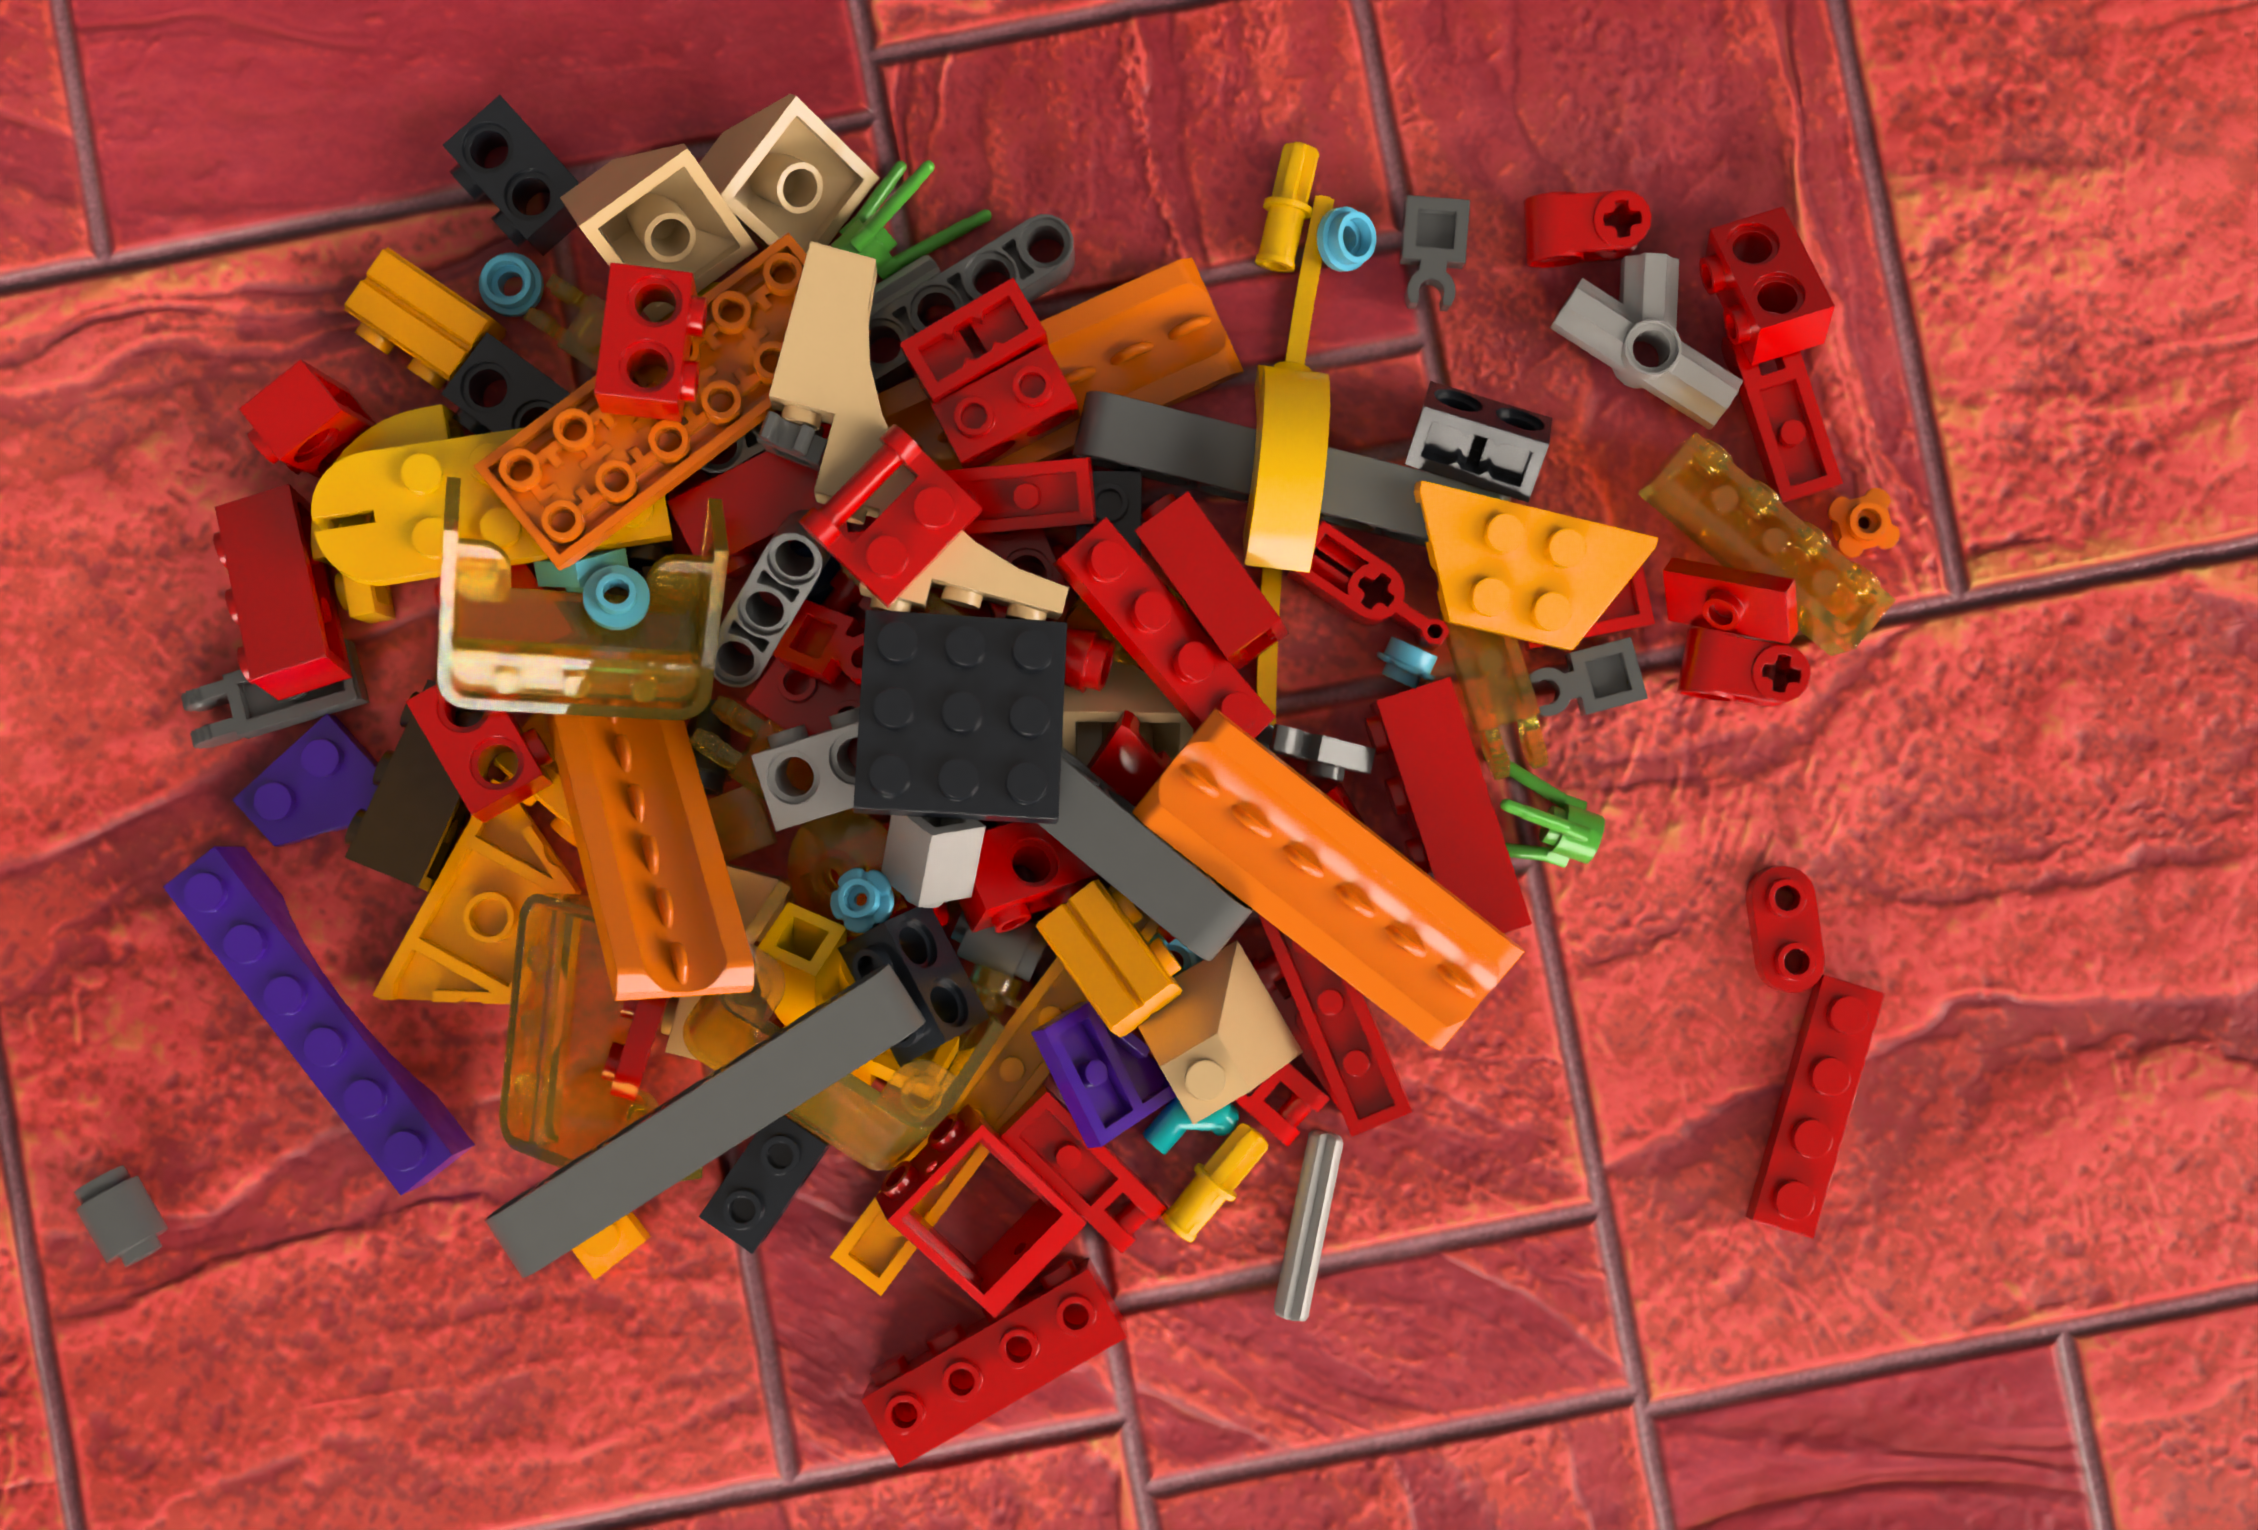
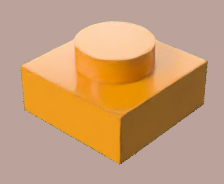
[572,1212,651,1280]

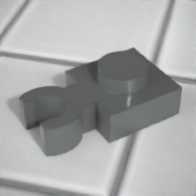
[1399,195,1470,312]
[757,411,828,472]
[1525,637,1648,717]
[1255,724,1376,782]

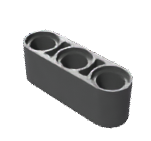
[705,510,831,687]

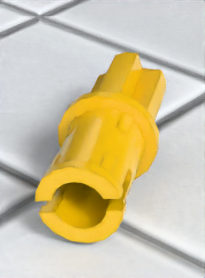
[1255,142,1319,273]
[1161,1122,1269,1243]

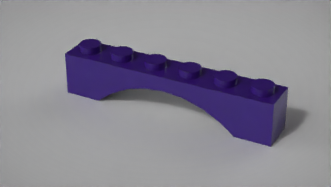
[163,846,475,1195]

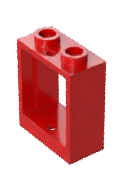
[1134,491,1289,671]
[875,1103,1087,1318]

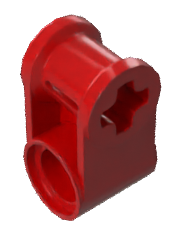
[1523,190,1652,268]
[1677,628,1811,707]

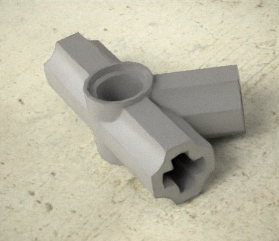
[1549,253,1743,430]

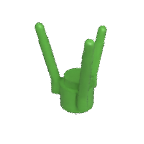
[831,160,992,280]
[1483,750,1605,868]

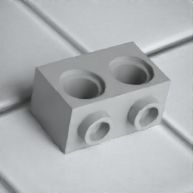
[751,707,860,831]

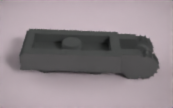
[181,639,370,749]

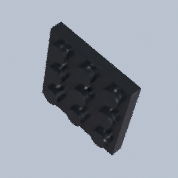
[853,610,1067,824]

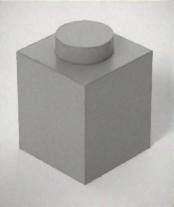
[881,815,986,908]

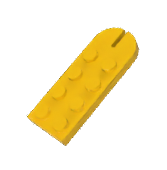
[311,428,673,586]

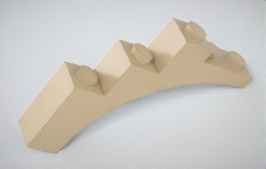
[769,241,1069,621]

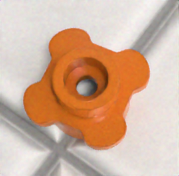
[1828,488,1900,558]

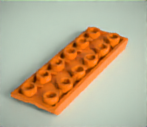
[474,232,871,571]
[877,257,1244,471]
[538,680,754,1001]
[1132,708,1525,1051]

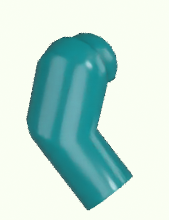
[1142,1097,1239,1155]

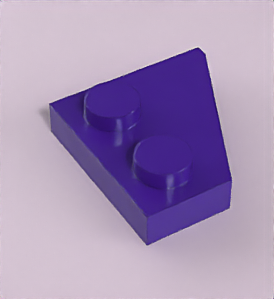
[232,714,378,847]
[1031,1001,1177,1148]

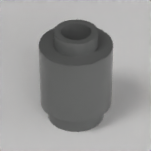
[951,911,1047,982]
[74,1165,169,1267]

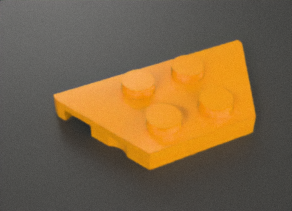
[1413,480,1658,650]
[373,778,582,1005]

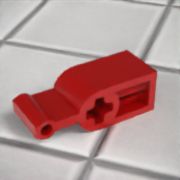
[1286,520,1450,650]

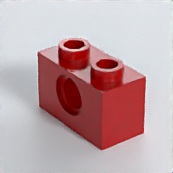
[958,822,1101,933]

